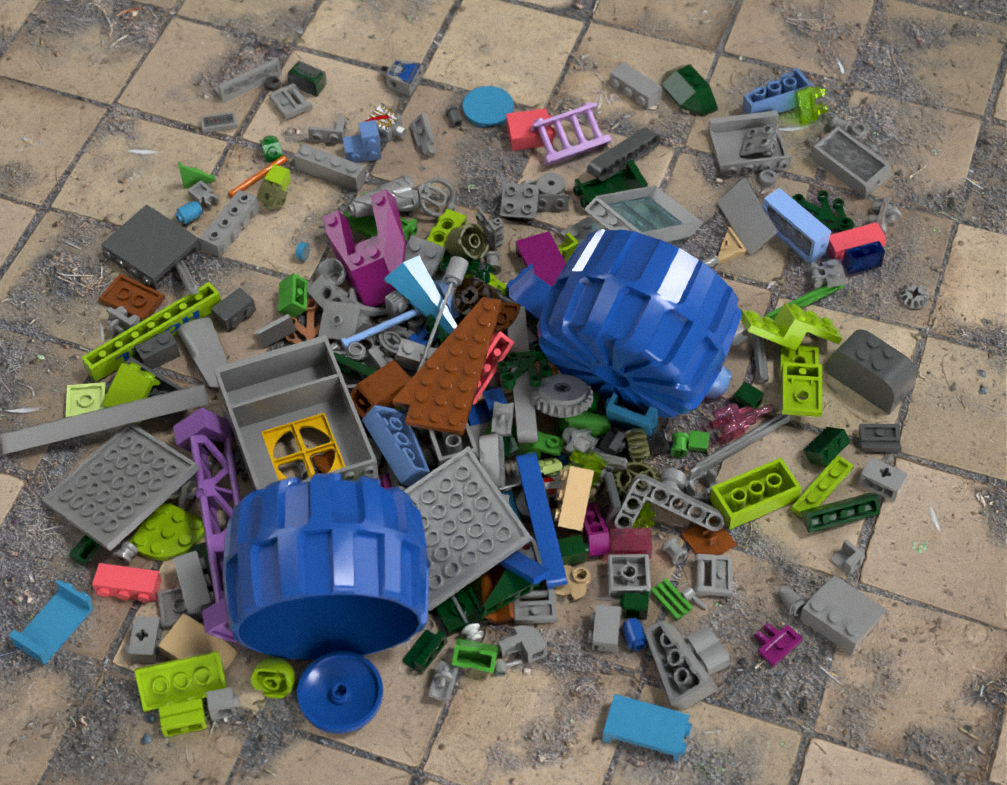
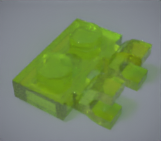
[795,86,829,125]
[567,449,608,492]

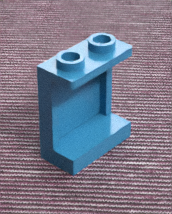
[604,393,658,440]

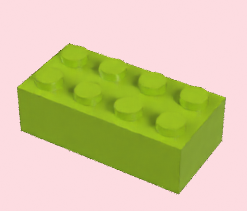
[709,457,801,530]

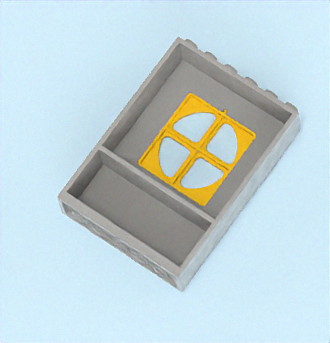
[214,335,379,491]

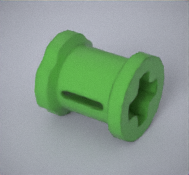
[670,432,689,458]

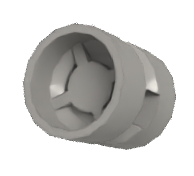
[655,468,687,505]

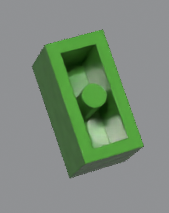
[278,273,308,317]

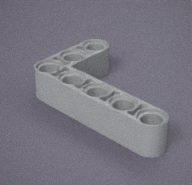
[615,474,724,532]

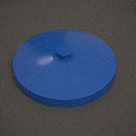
[297,651,384,734]

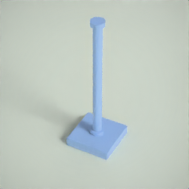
[341,280,460,349]

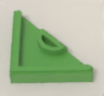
[178,162,216,189]

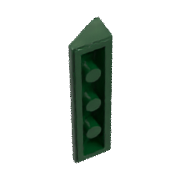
[800,493,880,533]

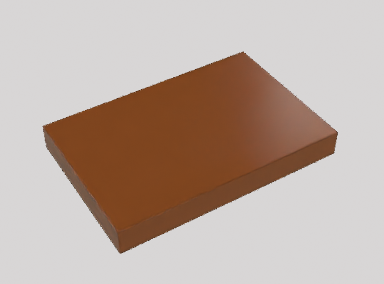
[98,274,166,322]

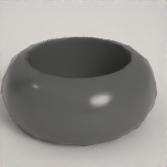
[266,77,281,90]

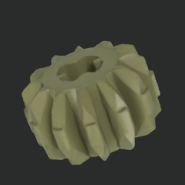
[625,428,650,462]

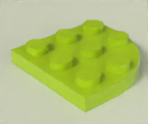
[129,501,205,561]

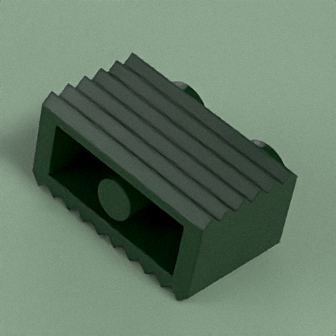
[804,426,851,467]

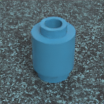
[175,201,203,225]

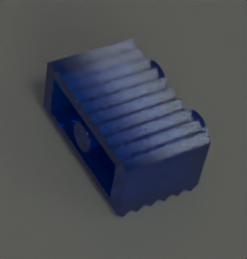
[842,241,885,275]

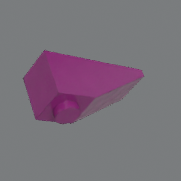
[582,502,610,556]

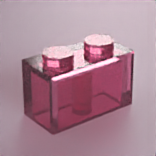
[610,528,652,559]

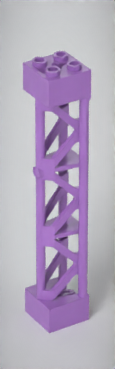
[174,407,241,643]

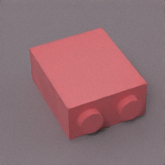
[506,108,556,151]

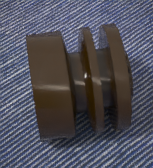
[453,277,501,316]

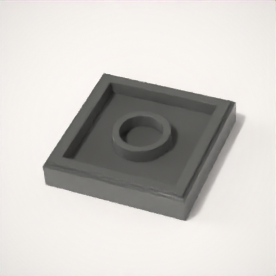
[595,472,621,528]

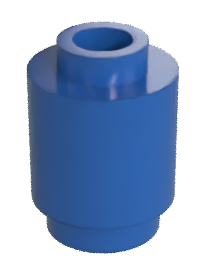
[622,618,648,651]

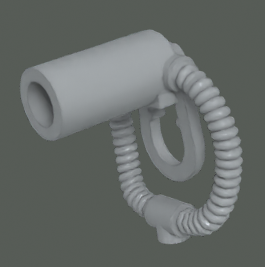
[412,177,456,219]

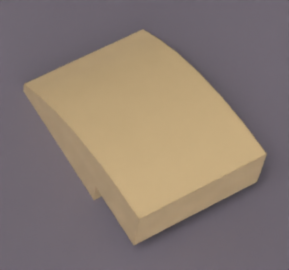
[158,613,238,671]

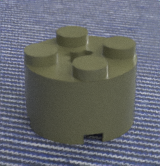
[445,223,489,262]

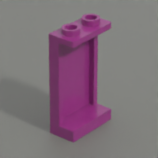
[516,231,566,287]

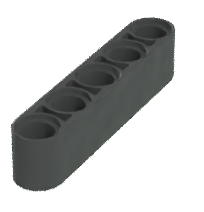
[587,128,661,181]

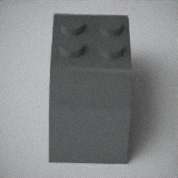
[827,329,917,415]

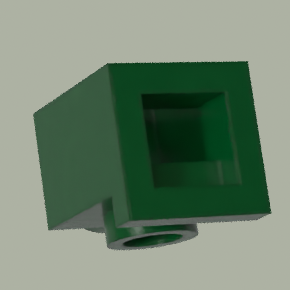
[619,591,650,620]

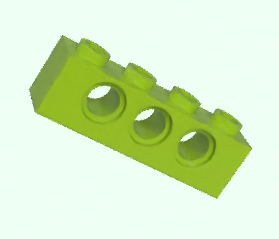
[425,209,467,277]

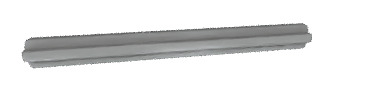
[694,412,791,472]

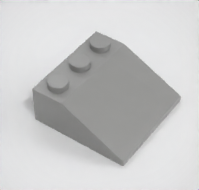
[800,575,887,655]

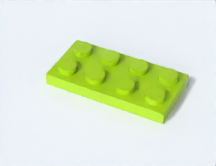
[134,650,228,711]

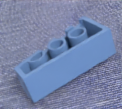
[743,67,813,114]
[362,405,430,486]

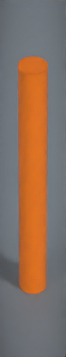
[228,155,287,198]

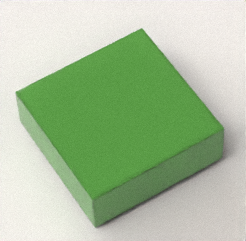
[688,430,710,452]

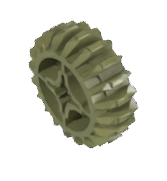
[613,459,661,509]

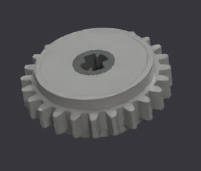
[531,374,593,418]

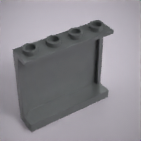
[101,204,202,290]

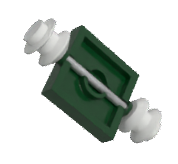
[435,584,486,642]

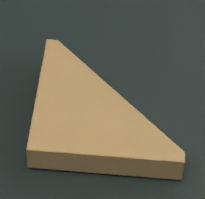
[718,226,747,265]

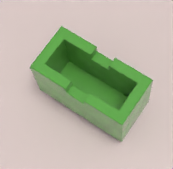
[452,638,499,673]

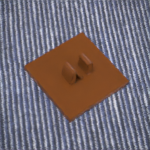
[681,516,737,555]

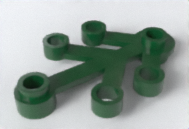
[792,190,854,232]
[440,257,492,283]
[496,344,552,390]

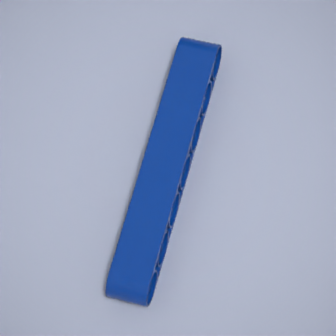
[516,452,568,589]

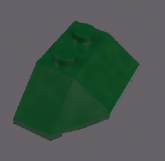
[661,64,718,117]

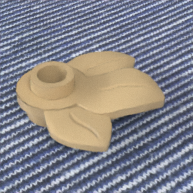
[555,565,591,600]

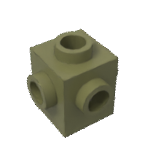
[257,183,288,210]

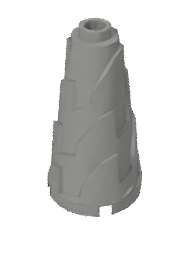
[347,175,419,218]

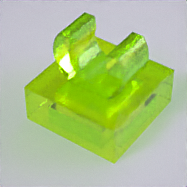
[632,502,656,530]

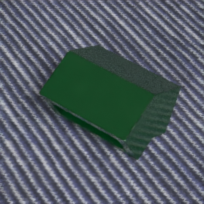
[69,535,101,565]

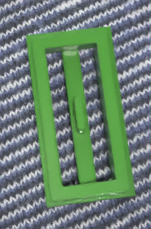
[650,578,693,621]

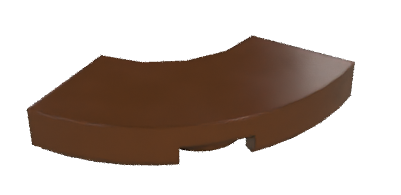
[494,302,521,333]

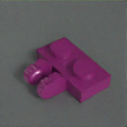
[754,623,803,667]

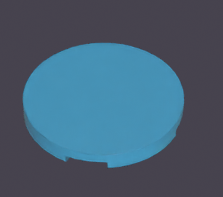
[463,86,514,128]

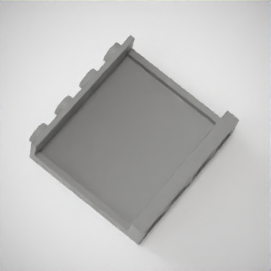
[708,110,792,177]

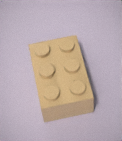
[551,466,594,531]

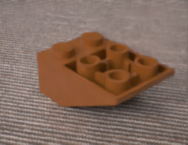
[350,360,411,418]

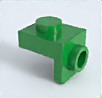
[259,135,283,162]

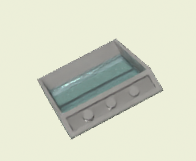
[584,185,703,242]

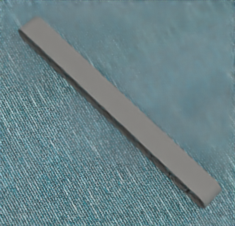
[0,384,209,454]

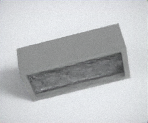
[813,126,891,198]

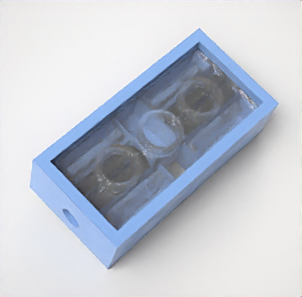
[763,188,831,264]

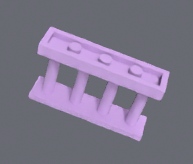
[530,102,612,167]

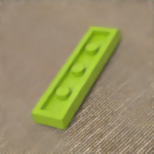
[791,455,854,518]

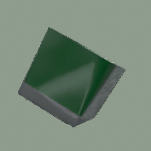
[287,61,327,97]

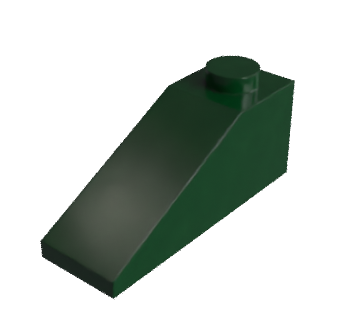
[479,569,534,619]

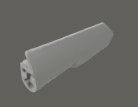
[177,317,228,389]

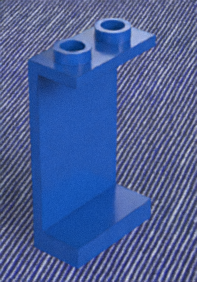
[506,264,552,320]

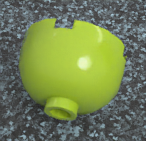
[251,657,295,699]

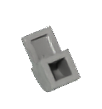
[498,625,547,664]

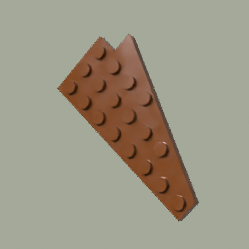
[393,297,502,435]

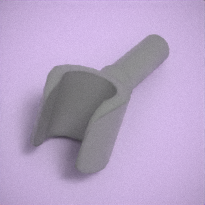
[681,587,708,610]
[494,658,523,677]

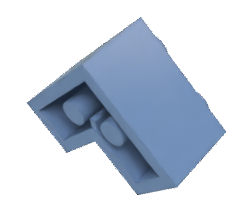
[343,120,381,163]

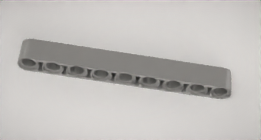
[507,306,538,444]

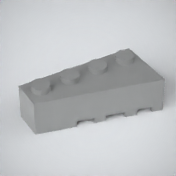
[644,621,719,710]

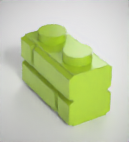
[159,697,207,737]

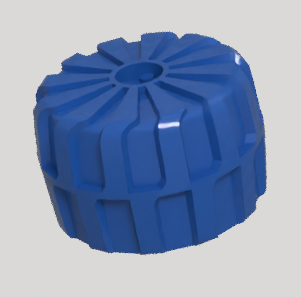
[537,229,742,418]
[223,473,429,660]

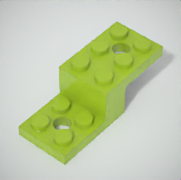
[740,303,843,351]
[780,345,822,417]

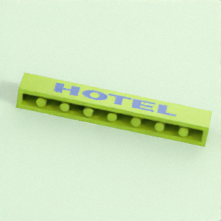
[81,282,221,382]

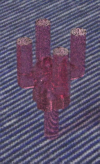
[710,403,774,444]

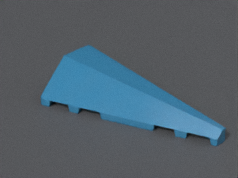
[384,256,457,335]

